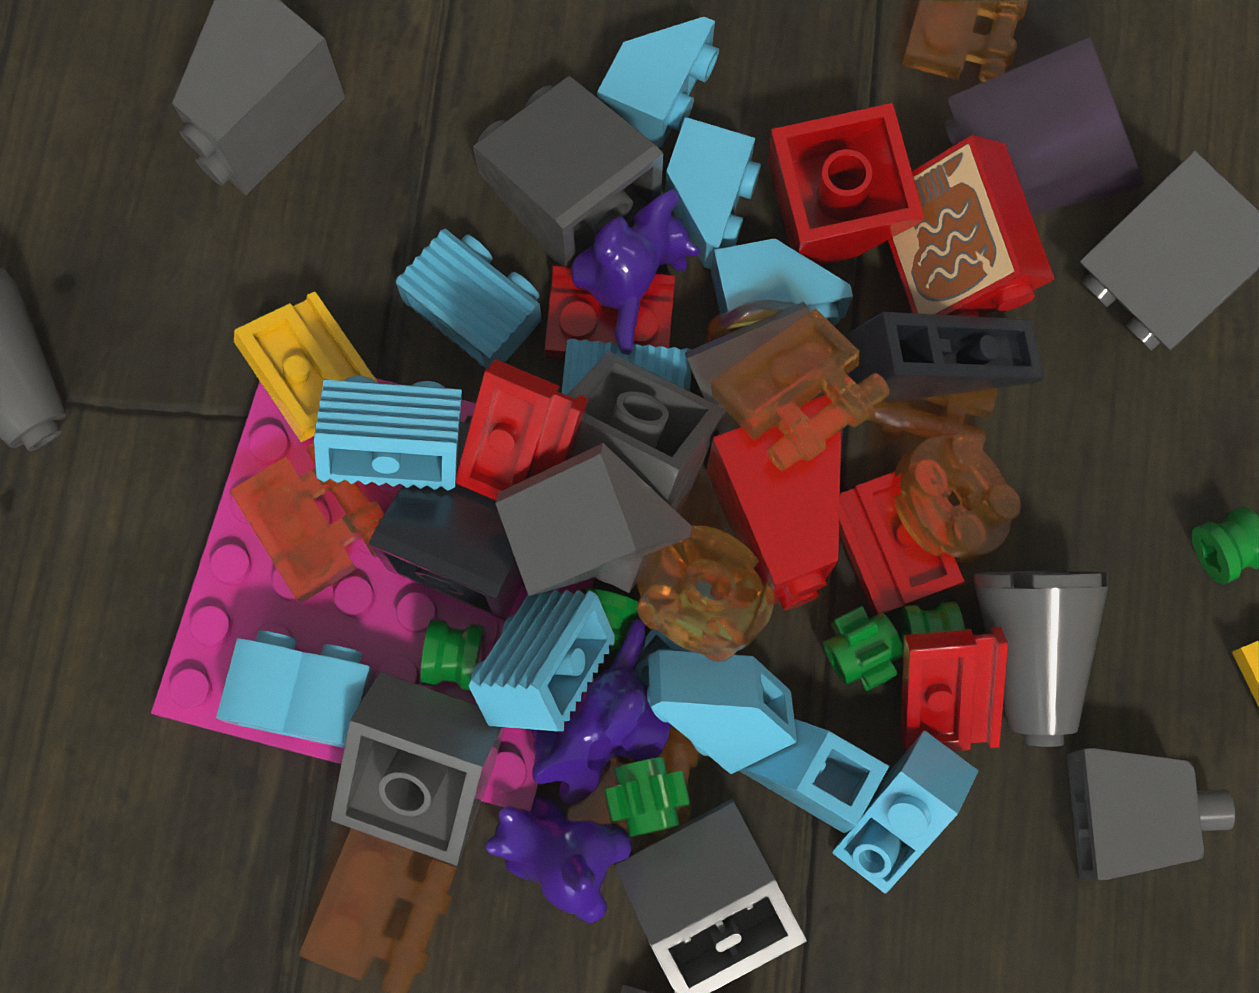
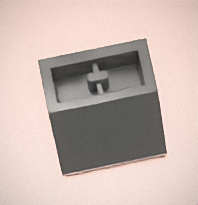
[613,799,807,993]

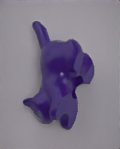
[571,189,700,355]
[530,619,671,804]
[486,795,631,924]

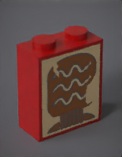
[888,135,1055,317]

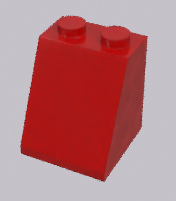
[706,391,842,611]

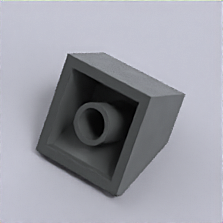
[331,672,504,866]

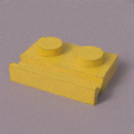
[234,292,378,443]

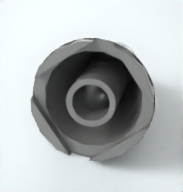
[0,268,66,452]
[973,571,1109,747]

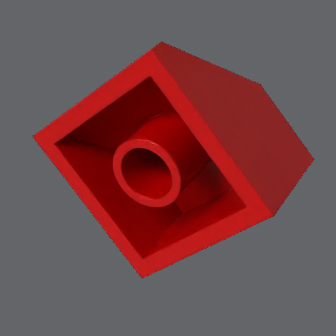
[768,103,924,266]

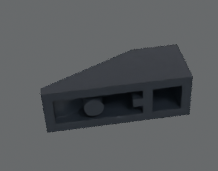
[837,312,1044,401]

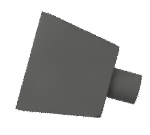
[1067,748,1235,880]

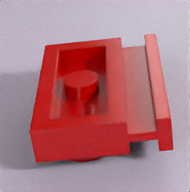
[545,266,675,359]
[455,359,589,500]
[839,464,965,616]
[900,627,1008,753]

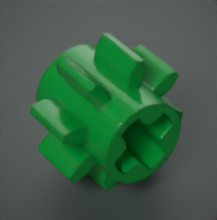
[823,606,904,691]
[604,757,690,837]

